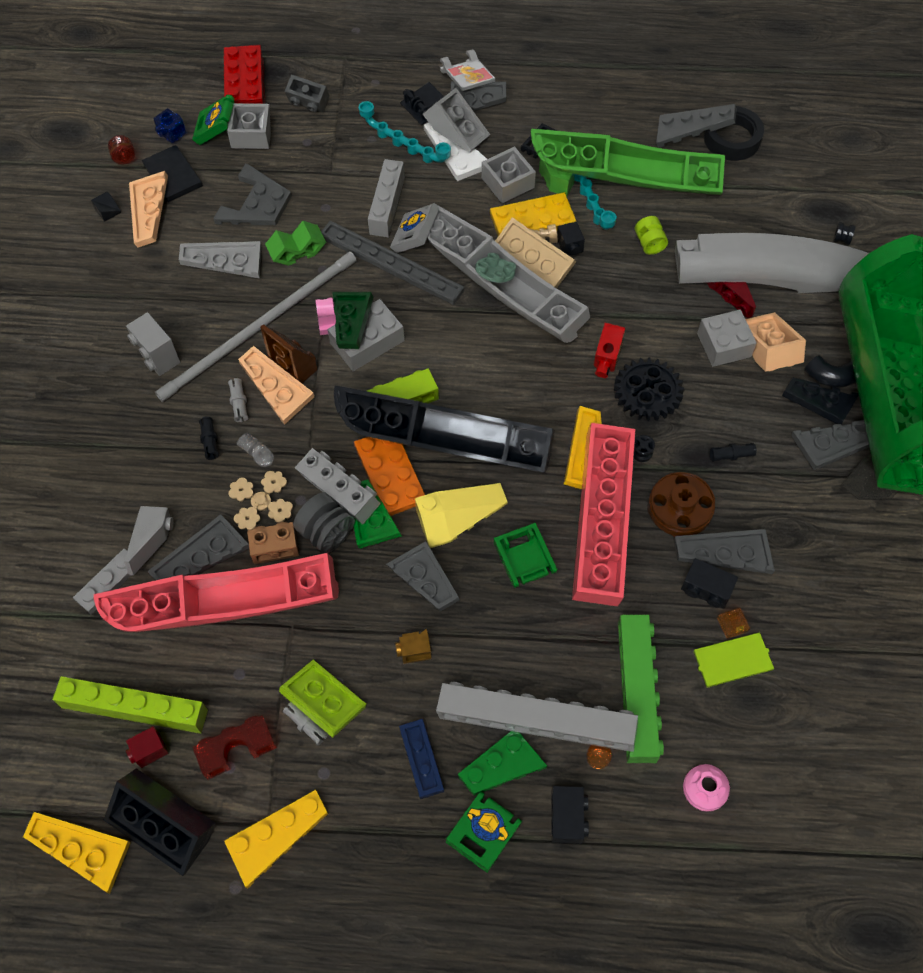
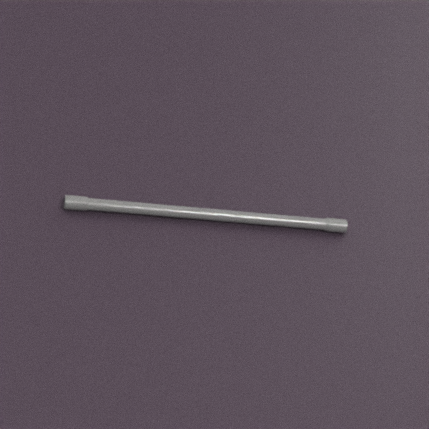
[155,251,357,402]

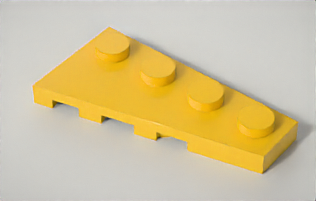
[224,790,328,889]
[23,812,130,894]

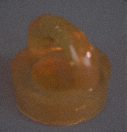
[586,745,612,769]

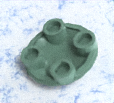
[475,253,516,283]

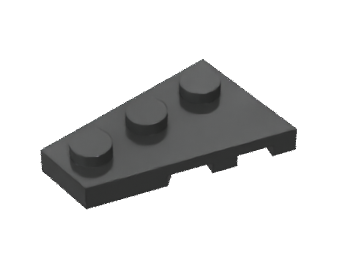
[451,81,506,111]
[386,541,460,611]

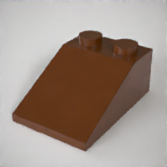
[260,324,317,384]

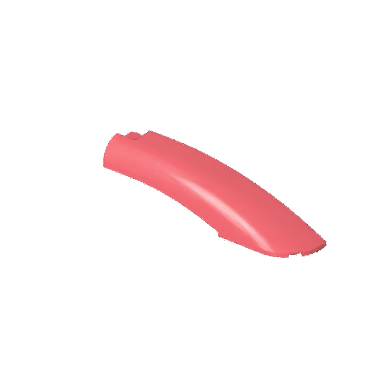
[93,553,339,632]

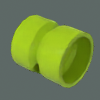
[635,216,668,255]

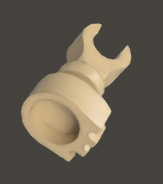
[530,224,558,244]

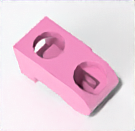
[316,298,336,335]

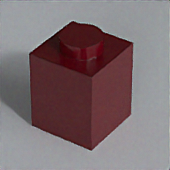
[126,726,169,768]

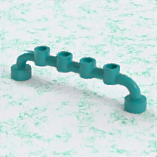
[359,101,451,163]
[575,174,617,230]

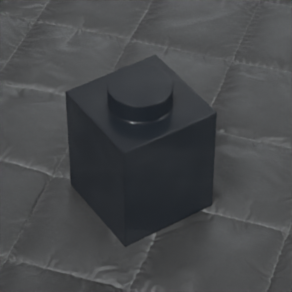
[557,221,585,256]

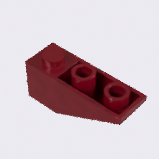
[705,282,756,318]

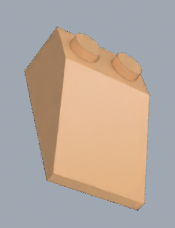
[745,312,806,372]

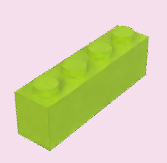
[367,368,439,403]

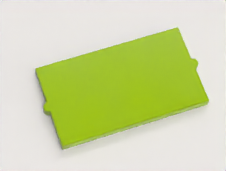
[693,632,774,688]

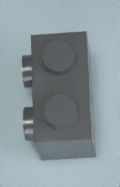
[285,74,330,113]

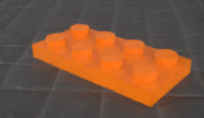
[354,437,425,516]

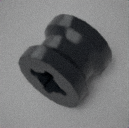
[833,222,855,245]
[633,435,655,462]

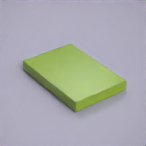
[279,660,366,738]

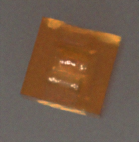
[717,608,750,639]

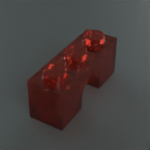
[192,715,277,780]

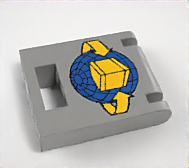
[390,203,439,253]

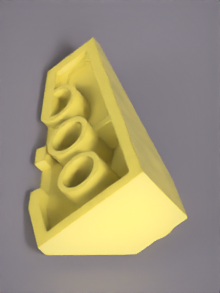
[415,483,508,548]

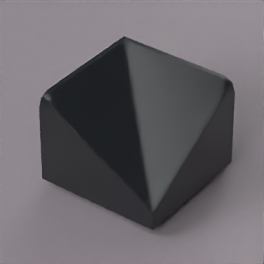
[91,192,121,222]

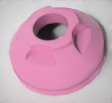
[683,764,730,812]

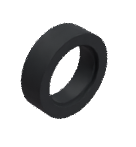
[704,106,764,161]

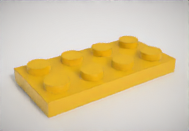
[490,192,576,236]

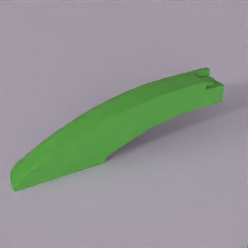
[531,129,725,195]

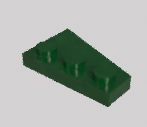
[333,292,374,349]

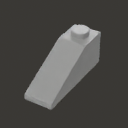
[124,506,174,575]

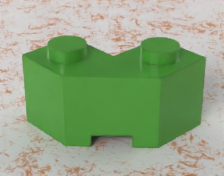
[539,158,575,197]
[265,221,326,266]

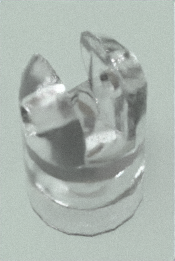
[236,433,274,467]

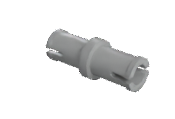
[228,378,248,422]
[283,702,329,746]

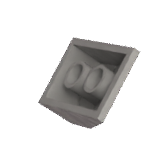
[423,88,490,152]

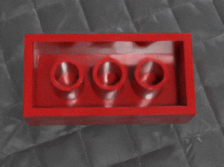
[224,45,265,104]

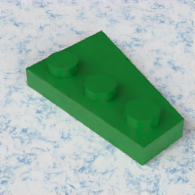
[354,479,402,548]
[458,731,547,796]

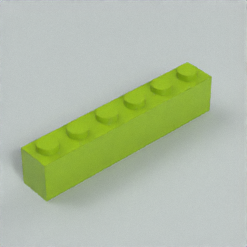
[53,676,208,734]

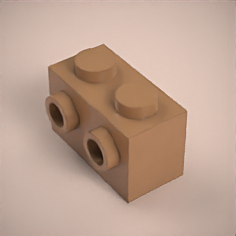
[247,522,299,564]

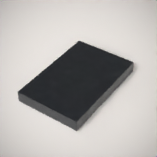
[142,145,203,202]

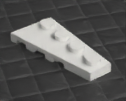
[424,123,487,181]

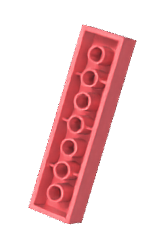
[572,423,635,607]

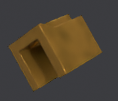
[395,629,431,664]

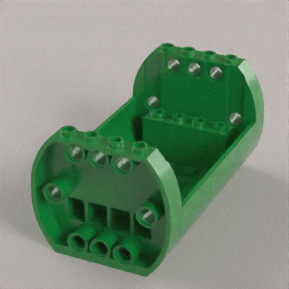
[838,234,923,495]

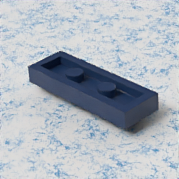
[399,719,444,799]

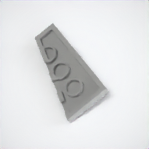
[179,241,261,278]

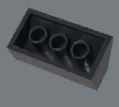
[103,768,216,876]

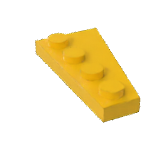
[564,406,602,489]

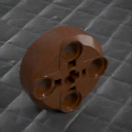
[647,472,715,537]

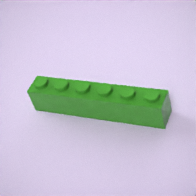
[618,615,664,763]

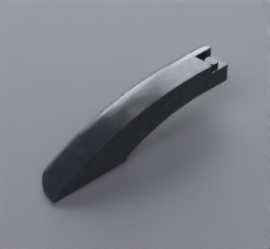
[334,385,555,473]

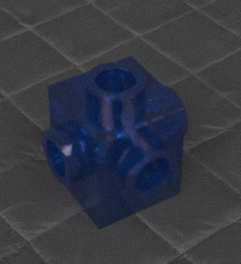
[153,108,186,143]

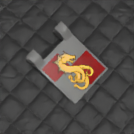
[440,49,495,91]

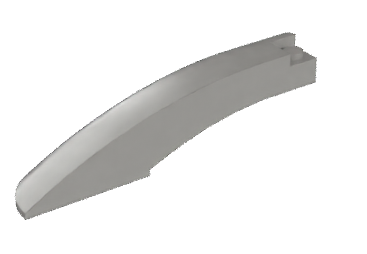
[427,205,590,343]
[675,233,869,293]

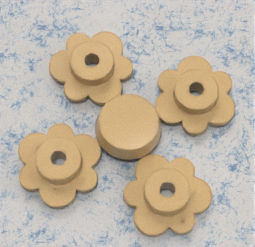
[229,471,293,530]

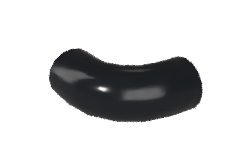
[804,355,856,387]

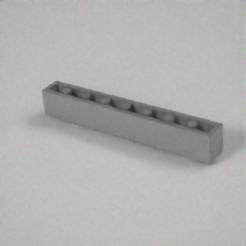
[436,682,638,752]

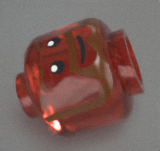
[108,135,135,165]

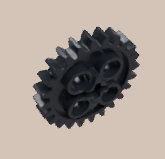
[614,357,684,422]

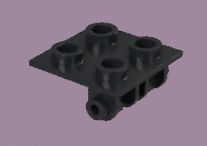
[400,82,444,126]

